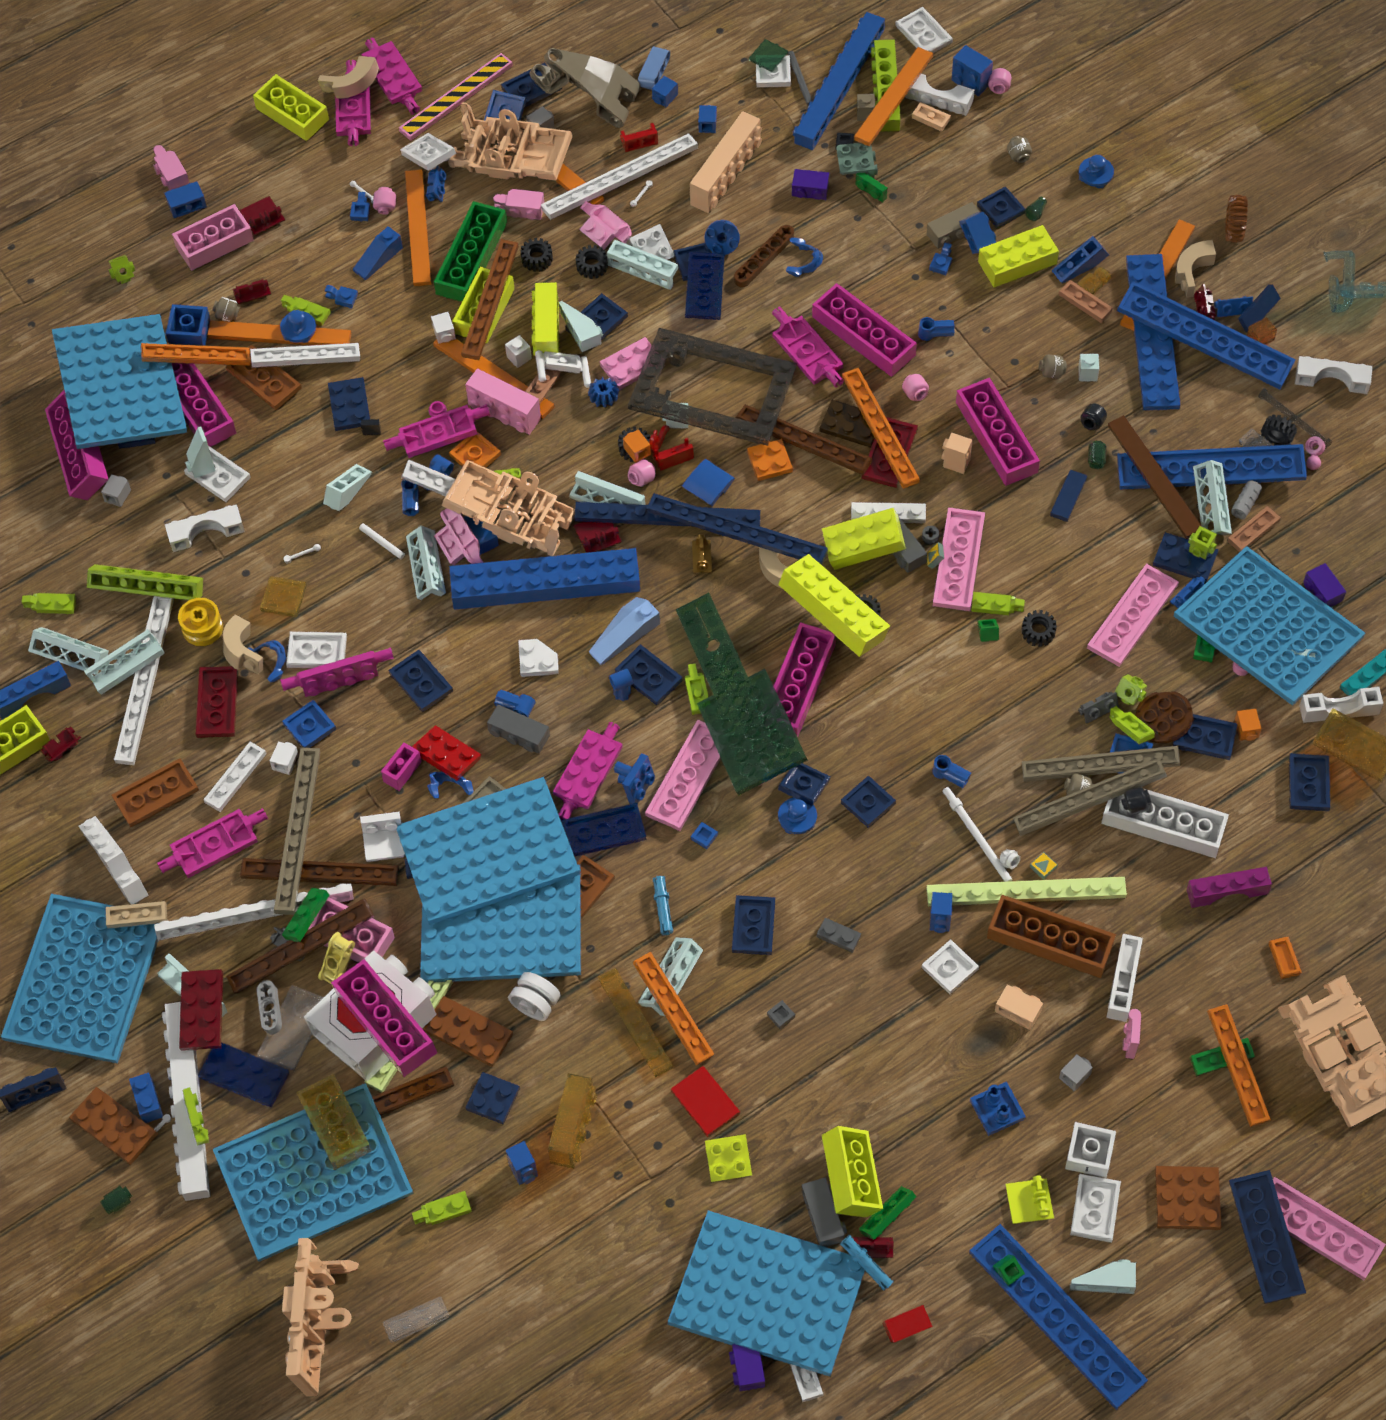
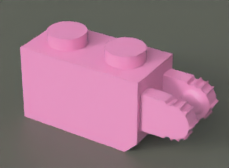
[153,145,189,190]
[493,189,544,220]

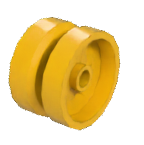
[178,598,223,646]

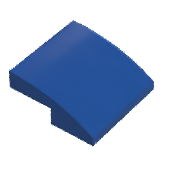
[682,459,735,507]

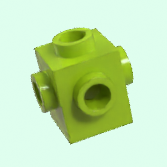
[108,255,136,284]
[1188,526,1217,560]
[1115,674,1147,705]

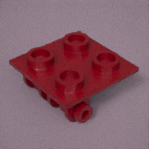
[239,196,285,235]
[573,522,622,553]

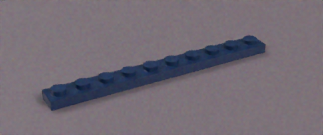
[647,493,828,565]
[575,502,761,527]

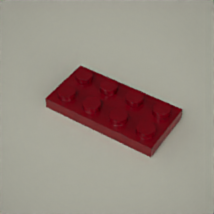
[861,417,918,488]
[196,666,238,738]
[179,969,223,1051]

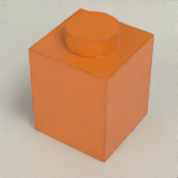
[623,430,651,463]
[1235,709,1261,741]

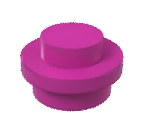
[429,401,447,417]

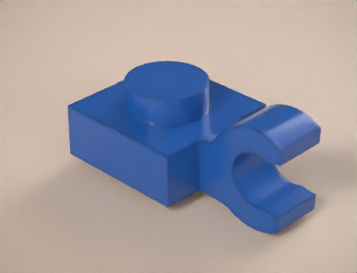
[350,192,370,221]
[929,242,952,276]
[324,285,358,308]

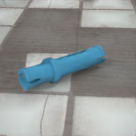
[653,876,673,935]
[840,1235,893,1291]

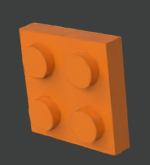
[449,432,501,468]
[747,439,793,481]

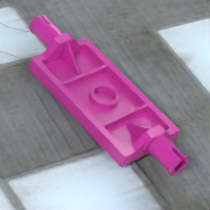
[361,38,422,115]
[335,60,371,146]
[772,307,844,388]
[383,404,490,458]
[280,647,394,697]
[553,722,623,823]
[157,808,268,878]

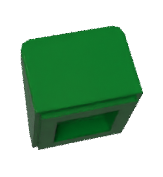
[977,619,999,642]
[993,1254,1025,1286]

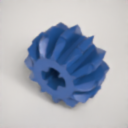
[588,376,619,408]

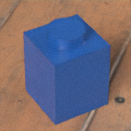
[652,76,678,107]
[698,105,717,133]

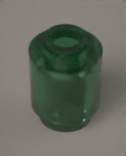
[1087,441,1107,469]
[100,1185,132,1215]

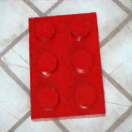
[412,725,481,781]

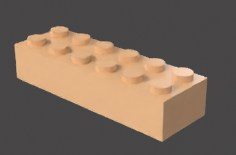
[690,111,762,213]

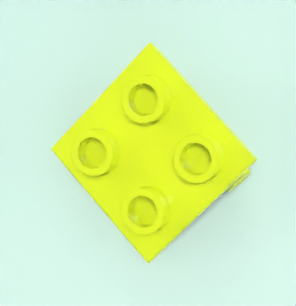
[705,1134,752,1182]
[1005,1175,1054,1224]

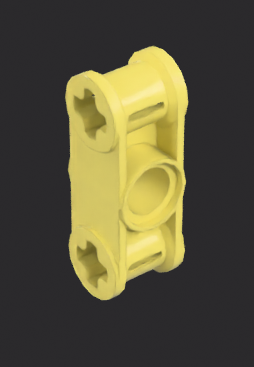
[318,932,355,987]

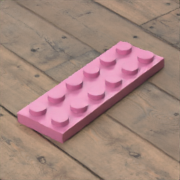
[933,508,985,611]
[1087,564,1179,667]
[645,720,732,831]
[1273,1177,1386,1280]

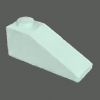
[559,301,603,352]
[185,427,215,478]
[323,464,372,511]
[1070,1259,1136,1294]

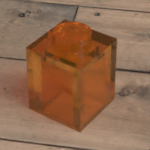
[1247,317,1277,345]

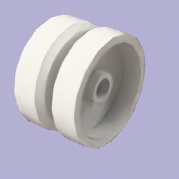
[508,972,561,1021]

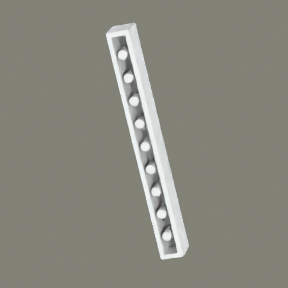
[162,1002,210,1201]

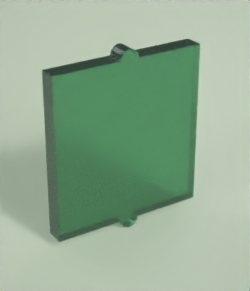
[749,39,788,72]

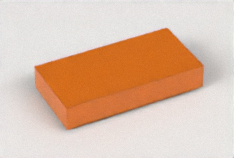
[1268,936,1301,979]

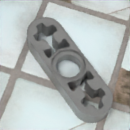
[257,980,282,1035]

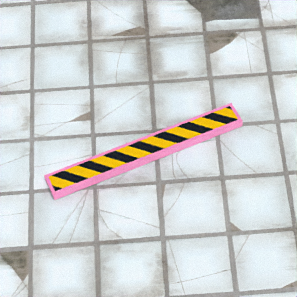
[399,53,513,141]

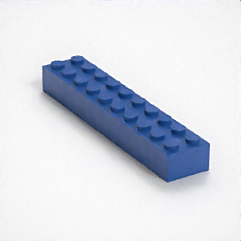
[450,548,640,610]

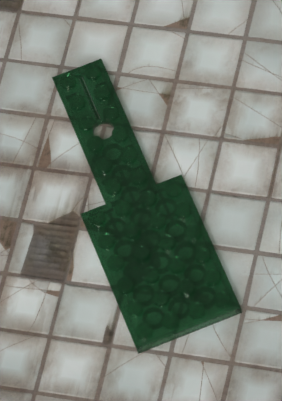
[676,592,808,796]

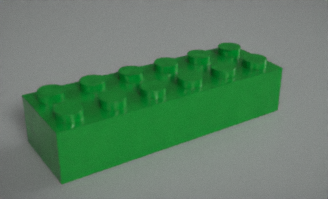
[434,201,507,302]

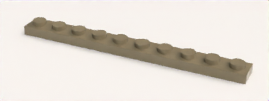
[274,748,321,915]

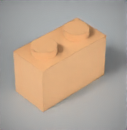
[941,433,972,474]
[995,984,1043,1030]

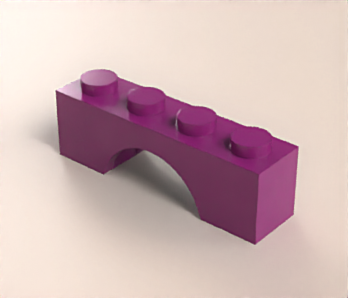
[1186,867,1272,908]

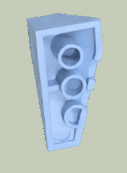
[589,597,660,665]

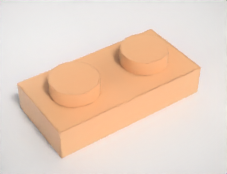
[912,102,951,131]

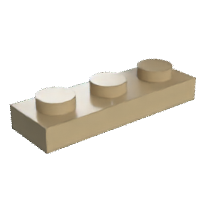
[106,901,167,928]

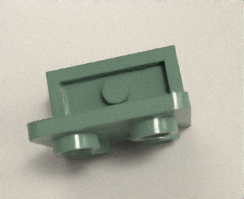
[836,143,878,179]

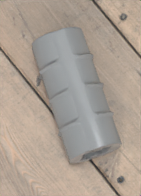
[1231,481,1262,519]

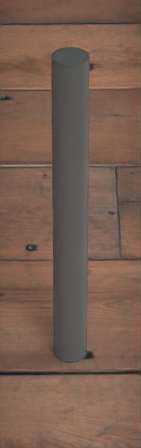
[787,51,813,106]

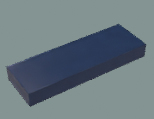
[1238,284,1281,333]
[1050,470,1088,522]

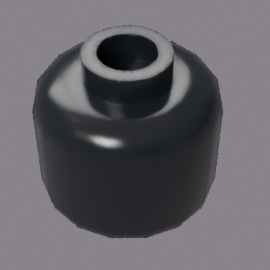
[1080,403,1107,430]
[1121,787,1152,815]

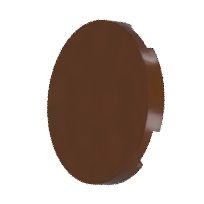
[1135,691,1193,743]

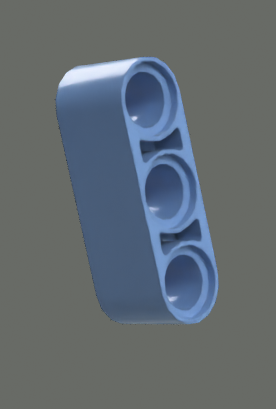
[638,46,670,90]

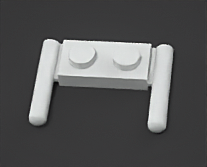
[535,350,591,388]

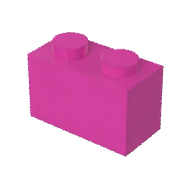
[381,742,422,791]

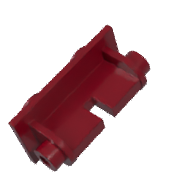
[233,278,271,304]
[1194,284,1216,320]
[40,726,81,762]
[852,1237,894,1258]

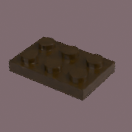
[819,399,875,448]

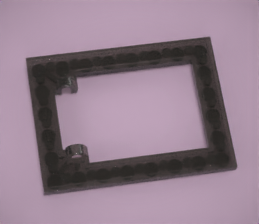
[628,328,797,446]

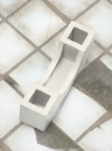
[905,74,974,116]
[1295,356,1372,394]
[165,505,245,552]
[1299,687,1383,723]

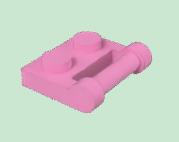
[1123,1009,1141,1059]

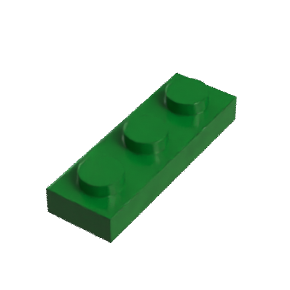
[282,888,330,942]
[1189,1038,1255,1076]
[859,1186,916,1240]

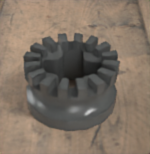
[922,526,939,545]

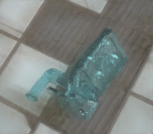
[1323,250,1386,313]

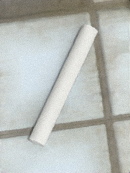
[359,523,405,560]

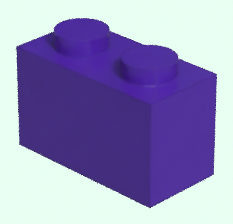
[792,169,829,200]
[1303,563,1346,607]
[729,1344,765,1391]

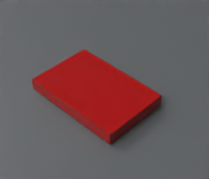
[671,1066,740,1137]

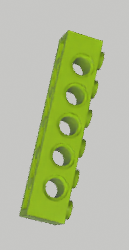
[871,40,900,132]
[87,564,203,600]

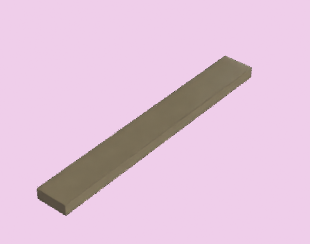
[1022,746,1180,782]
[1013,758,1167,836]

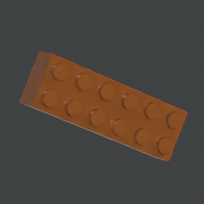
[987,895,1116,978]

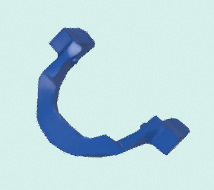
[786,238,823,277]
[247,640,286,682]
[427,772,474,798]

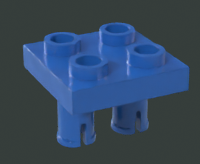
[614,753,655,806]
[970,1082,1026,1136]

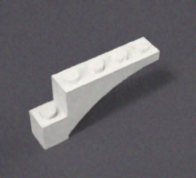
[79,816,148,905]
[1106,934,1143,1022]

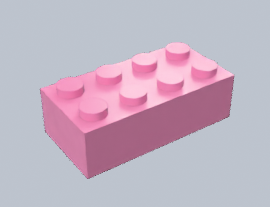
[172,204,254,271]
[465,369,541,435]
[309,897,395,962]

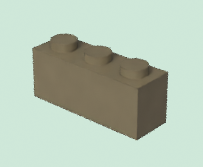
[927,202,980,249]

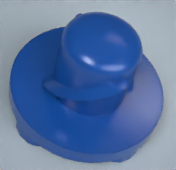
[1079,155,1114,189]
[704,220,740,255]
[280,310,316,343]
[778,798,817,834]

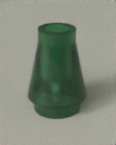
[1025,197,1047,221]

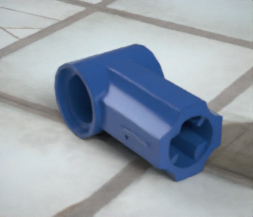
[918,317,955,341]
[423,454,454,490]
[401,479,419,516]
[609,668,633,701]
[494,690,536,717]
[932,755,971,788]

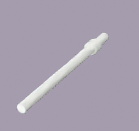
[942,787,1012,882]

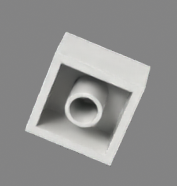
[1065,1122,1116,1178]

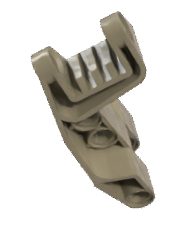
[530,48,640,128]

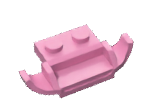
[579,201,631,250]
[434,508,483,565]

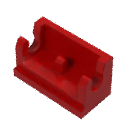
[620,123,658,152]
[653,438,694,471]
[882,1305,933,1343]

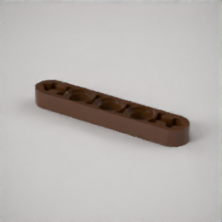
[734,225,794,287]

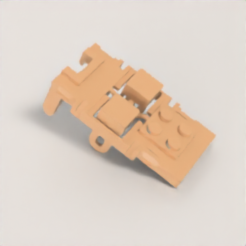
[448,102,572,181]
[442,460,575,556]
[1278,975,1386,1127]
[282,1238,359,1397]

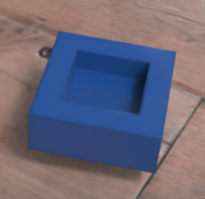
[691,822,718,849]

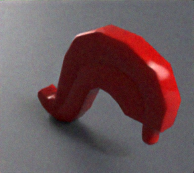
[649,425,670,451]

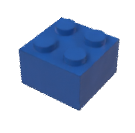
[951,45,993,96]
[166,304,211,346]

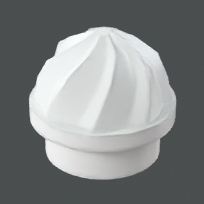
[1000,849,1020,869]

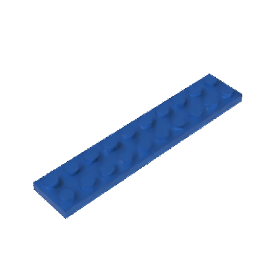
[1126,254,1180,410]
[1117,281,1296,389]
[1117,444,1307,490]
[969,1224,1148,1410]

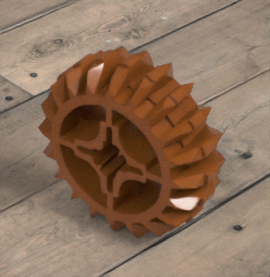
[1225,195,1248,243]

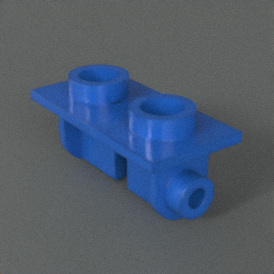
[426,165,446,202]
[1214,296,1253,317]
[1170,576,1205,608]

